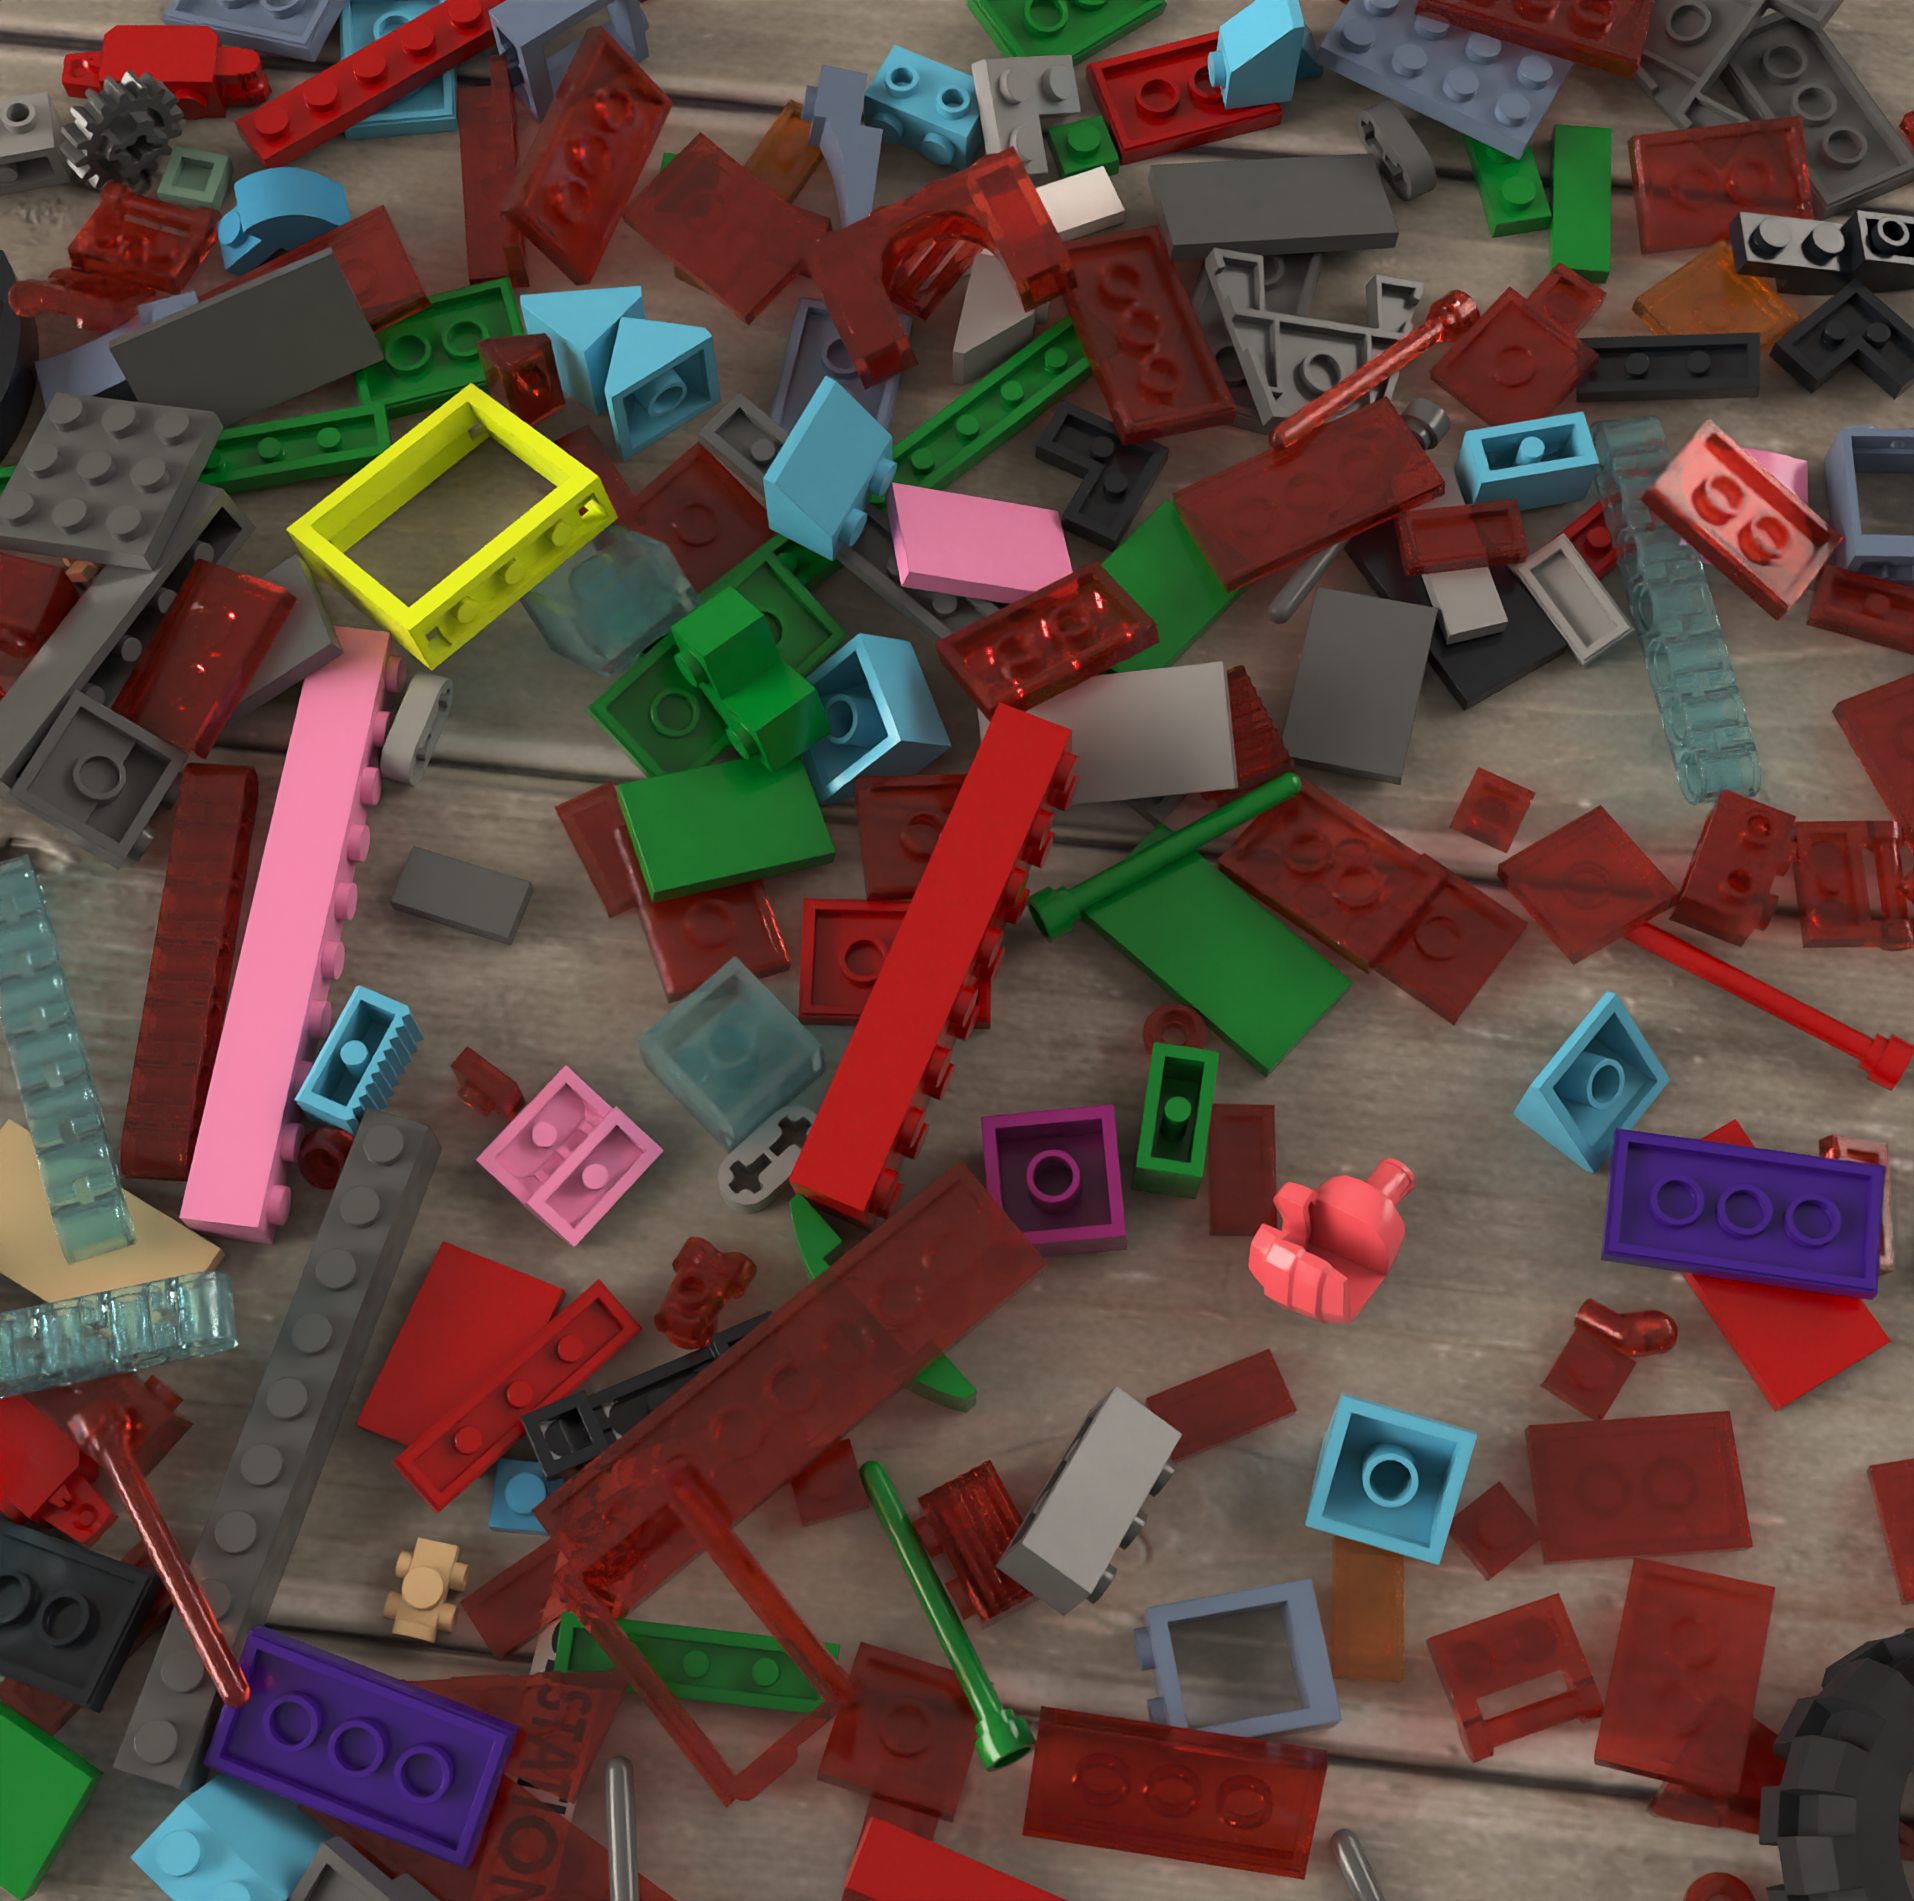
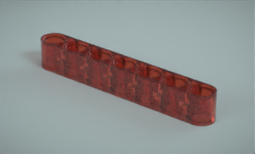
[120,762,259,1182]

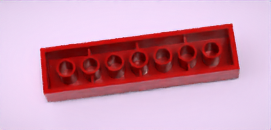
[788,702,1079,1233]

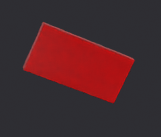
[1681,1119,1891,1412]

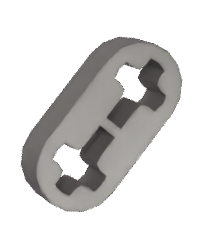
[380,671,454,786]
[717,1105,817,1214]

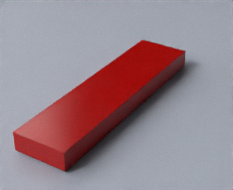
[391,1279,643,1514]

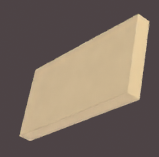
[0,1119,226,1366]

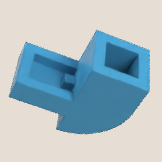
[216,167,353,278]

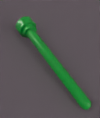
[1027,772,1302,943]
[859,1460,1038,1772]

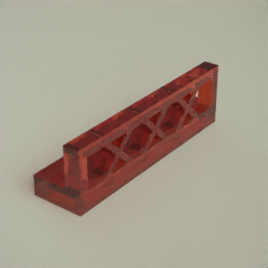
[456,54,530,289]

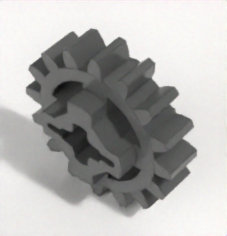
[60,70,184,190]

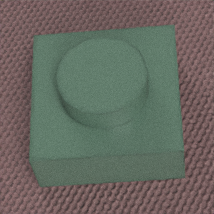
[157,146,234,216]

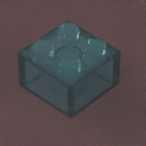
[519,523,701,678]
[636,956,826,1154]

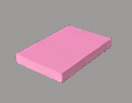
[884,482,1079,613]

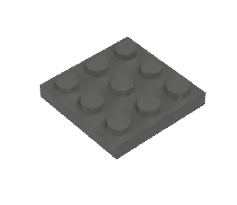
[0,392,224,571]

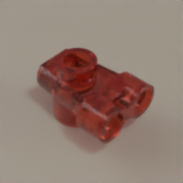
[654,1237,757,1350]

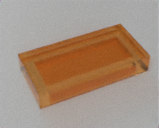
[1331,1535,1404,1683]

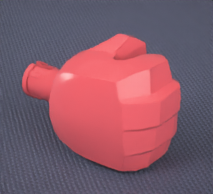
[1248,1158,1415,1324]

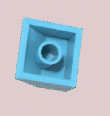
[763,376,897,561]
[801,633,952,805]
[130,1773,354,1901]

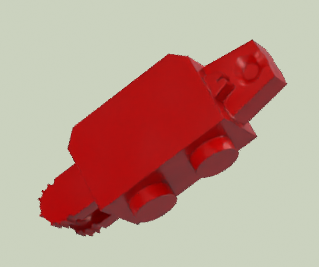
[62,25,272,120]
[0,1376,119,1548]

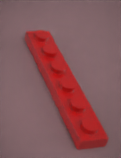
[235,0,505,169]

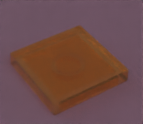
[1631,239,1801,354]

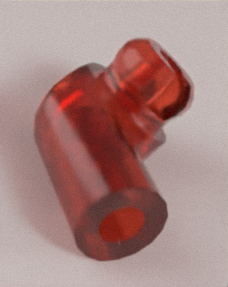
[1574,1298,1678,1357]

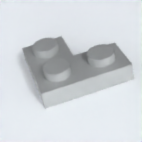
[971,55,1081,181]

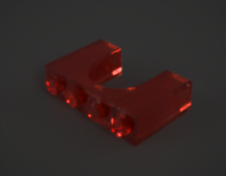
[800,146,1079,390]

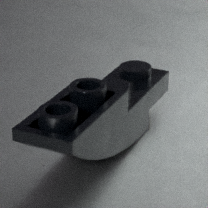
[1728,210,1914,295]

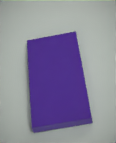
[1600,1128,1886,1300]
[203,1625,520,1869]

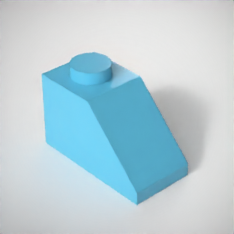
[1208,0,1305,110]

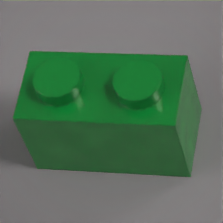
[1131,1042,1219,1199]

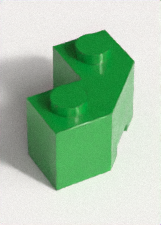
[670,586,832,773]

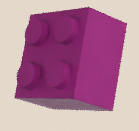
[981,1104,1127,1262]

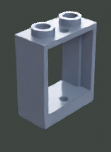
[488,0,649,124]
[1824,424,1914,586]
[1133,1578,1342,1757]

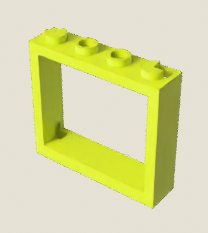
[286,383,618,671]

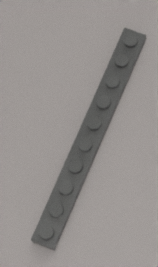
[698,392,1189,827]

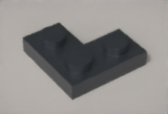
[1769,278,1914,400]
[1035,400,1169,552]

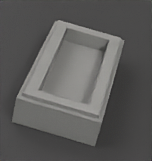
[1513,533,1635,669]

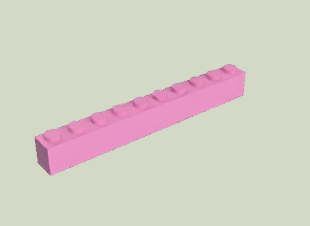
[179,626,407,1245]

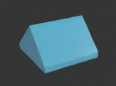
[520,286,647,417]
[604,316,721,461]
[1512,991,1670,1174]
[1305,1393,1477,1565]

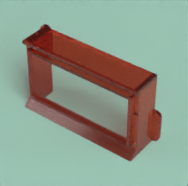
[547,1459,866,1808]

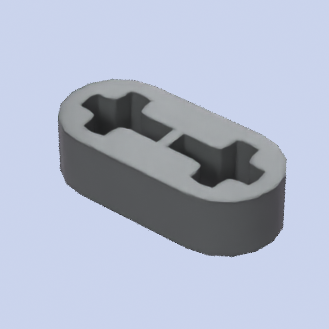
[1357,99,1437,201]

